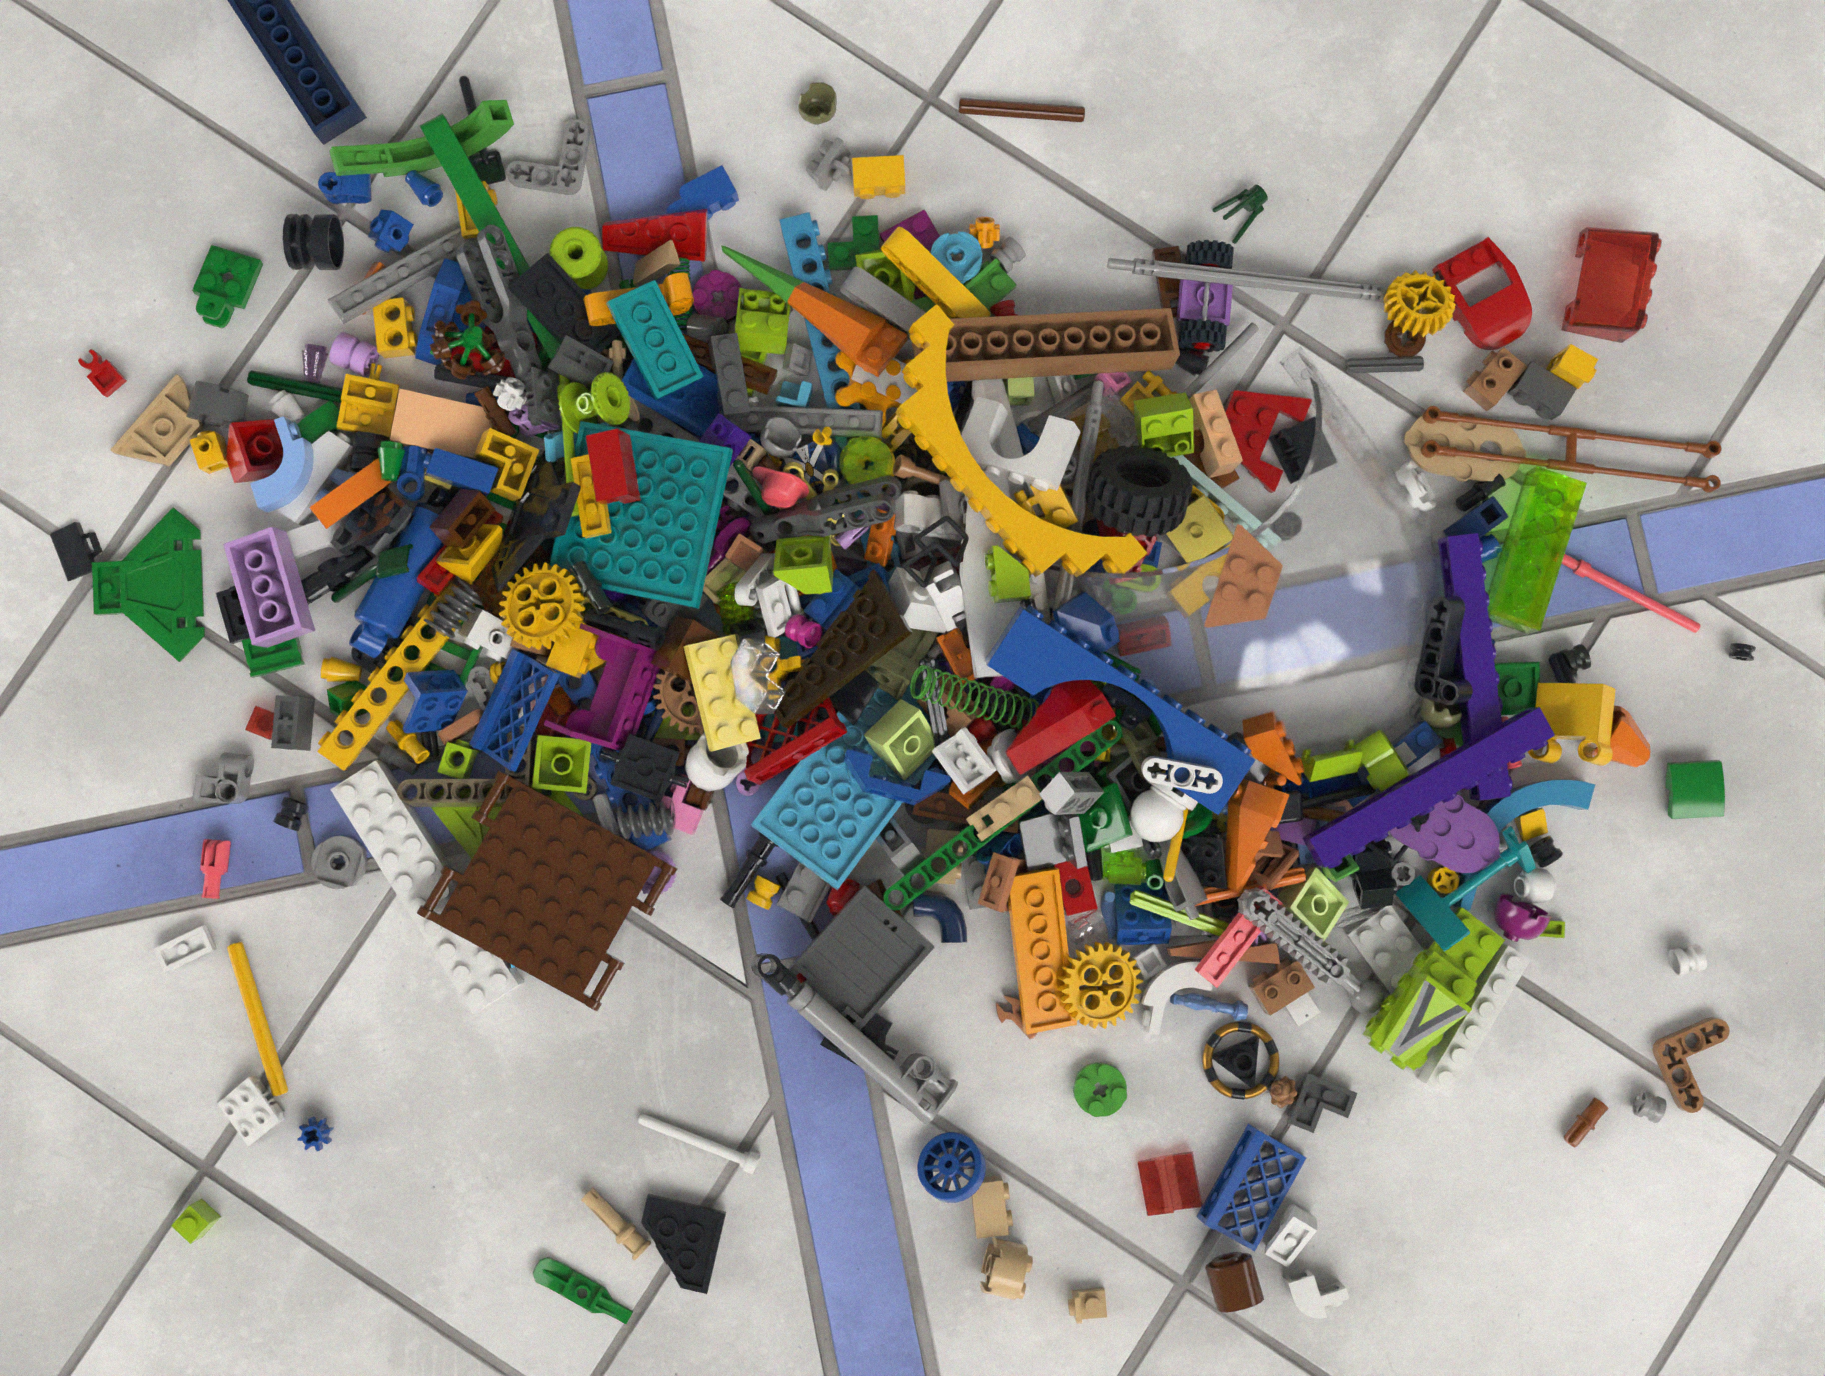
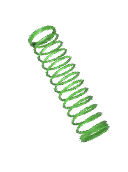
[910,665,1039,730]

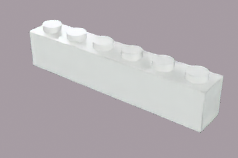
[1417,944,1531,1097]

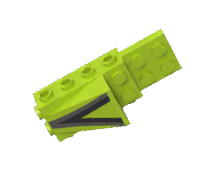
[1363,907,1505,1071]

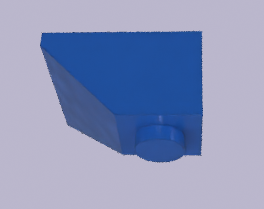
[1053,592,1120,653]

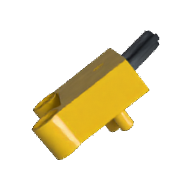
[1528,652,1616,766]

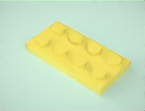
[683,634,761,752]

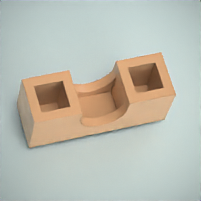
[1189,389,1243,478]

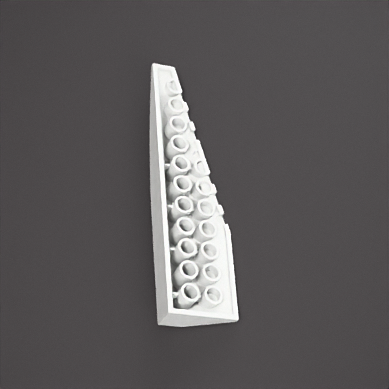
[959,379,1051,678]

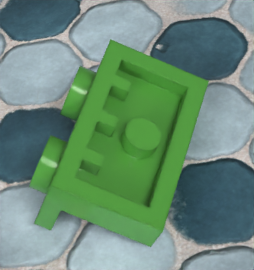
[963,258,1017,312]

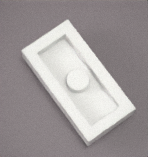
[153,925,216,973]

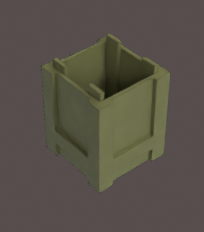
[866,628,939,701]

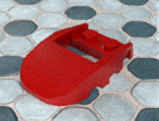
[1432,237,1532,350]

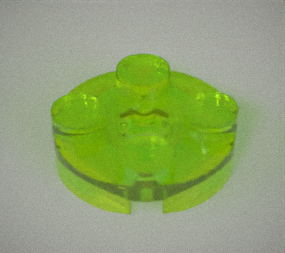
[840,436,893,485]

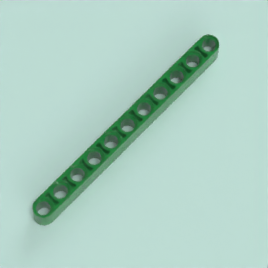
[419,113,560,360]
[884,720,1122,910]

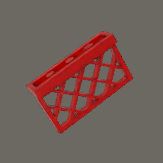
[744,697,847,785]

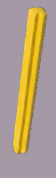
[227,942,288,1097]

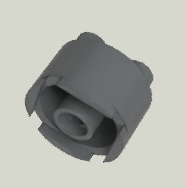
[186,381,249,429]

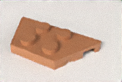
[1204,524,1283,628]

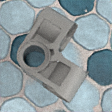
[192,752,254,804]

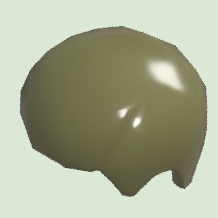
[798,82,837,125]
[1421,698,1462,729]

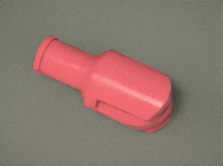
[200,839,231,899]

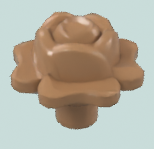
[1269,1076,1297,1108]

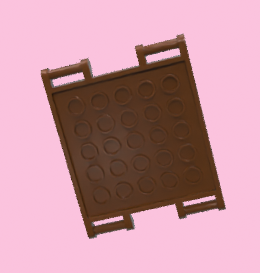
[417,770,677,1011]

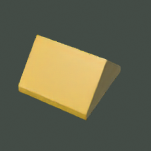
[436,524,502,585]

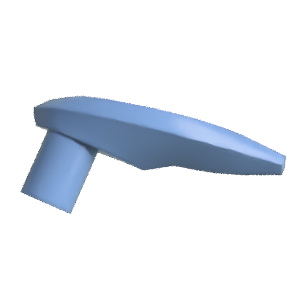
[1101,889,1117,940]

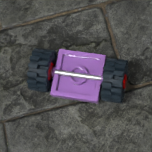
[1177,240,1234,353]

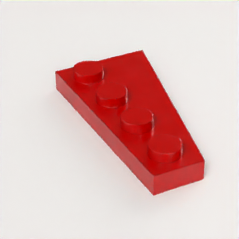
[602,209,708,262]

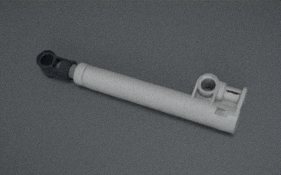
[751,953,958,1124]

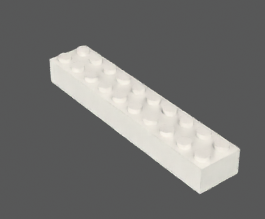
[330,760,524,1015]

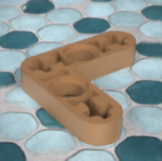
[1652,1017,1730,1113]

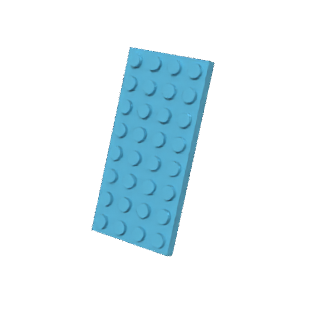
[751,683,951,890]

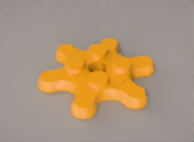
[835,351,912,428]

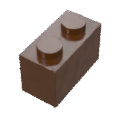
[429,489,496,548]

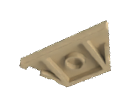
[110,374,203,467]

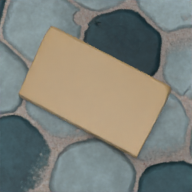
[633,240,681,286]

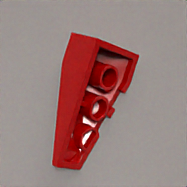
[1005,680,1116,775]

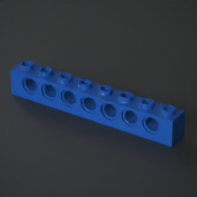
[553,669,672,851]

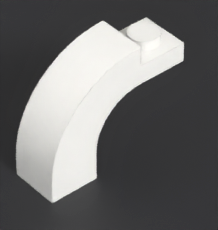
[1140,960,1212,1035]

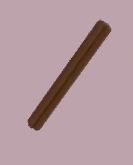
[959,98,1085,122]

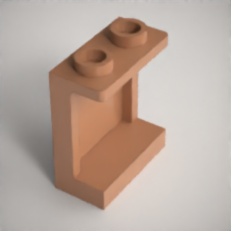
[978,852,1049,913]

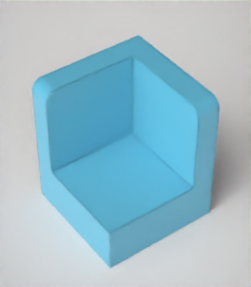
[775,381,813,408]

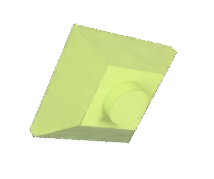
[1277,867,1349,942]

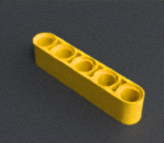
[881,227,990,319]

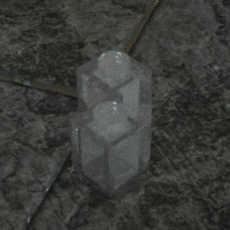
[731,638,786,714]

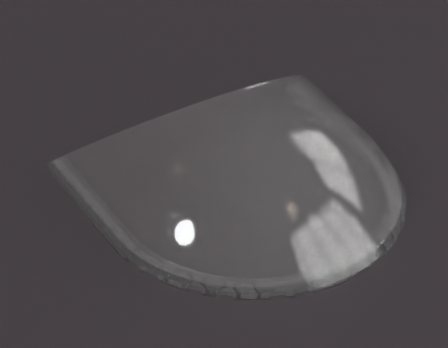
[1044,346,1445,775]

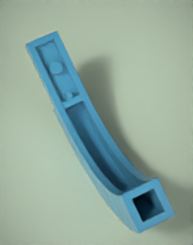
[1452,780,1596,911]

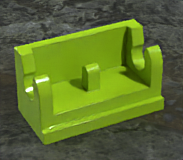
[1301,739,1363,782]

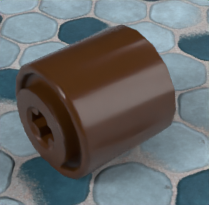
[1205,1252,1264,1313]

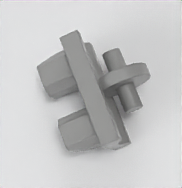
[806,138,851,191]

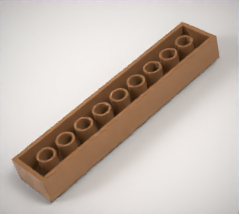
[912,308,1180,382]

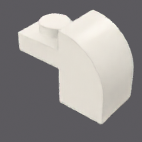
[1283,1269,1349,1319]

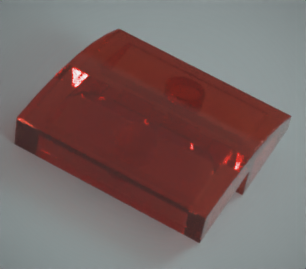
[1138,1151,1203,1216]

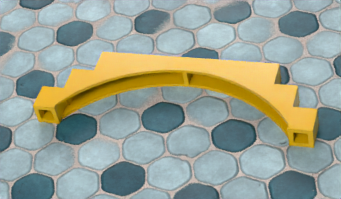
[895,304,1147,578]

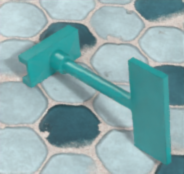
[1395,826,1536,952]

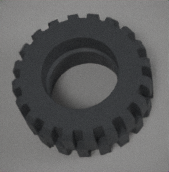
[1086,445,1193,537]

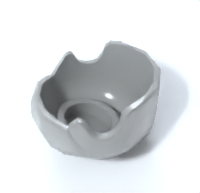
[760,417,802,459]

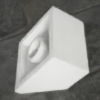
[888,567,946,633]

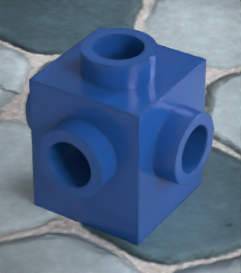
[367,209,414,253]

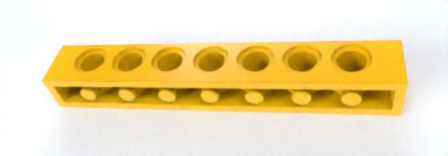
[317,582,476,771]

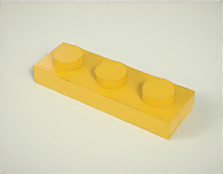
[571,454,612,538]

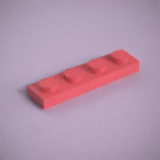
[1194,885,1283,988]

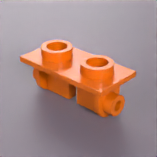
[864,508,896,566]

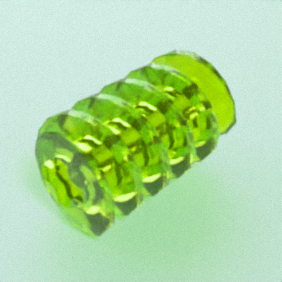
[716,581,754,635]

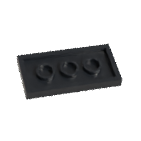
[508,253,621,353]

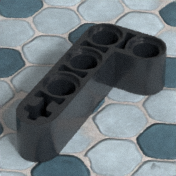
[1414,595,1473,705]

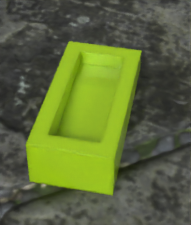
[1540,920,1565,938]

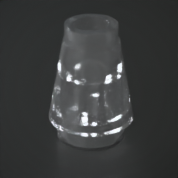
[1066,909,1105,945]

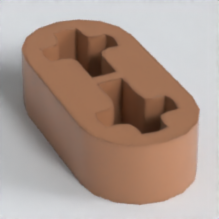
[438,708,483,746]

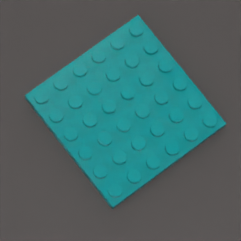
[550,421,733,609]

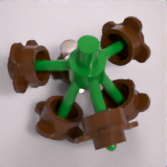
[429,300,505,379]

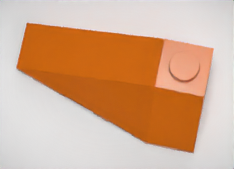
[1225,779,1289,892]

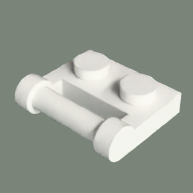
[756,577,807,638]

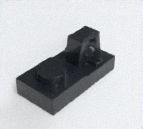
[1100,683,1153,732]

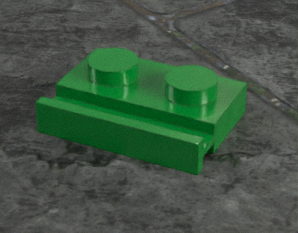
[242,637,305,678]

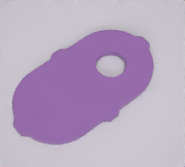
[1388,794,1501,873]

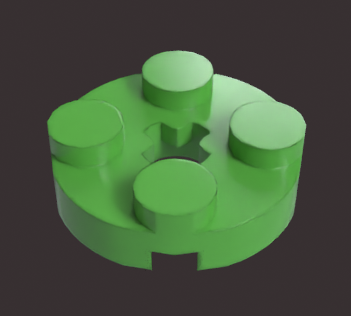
[1073,1062,1127,1117]

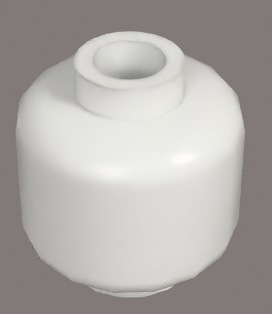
[1514,868,1557,904]

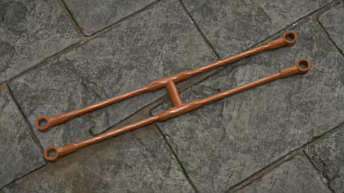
[1421,406,1722,493]

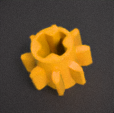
[969,217,1000,248]

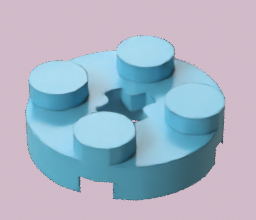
[931,231,982,284]

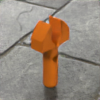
[1260,769,1286,789]

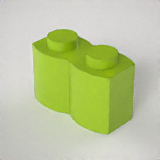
[1352,730,1411,792]

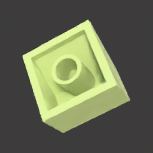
[864,699,935,781]

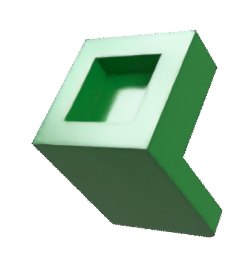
[327,681,368,717]

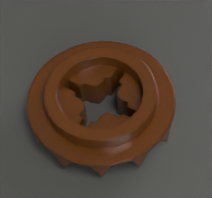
[1384,320,1426,357]

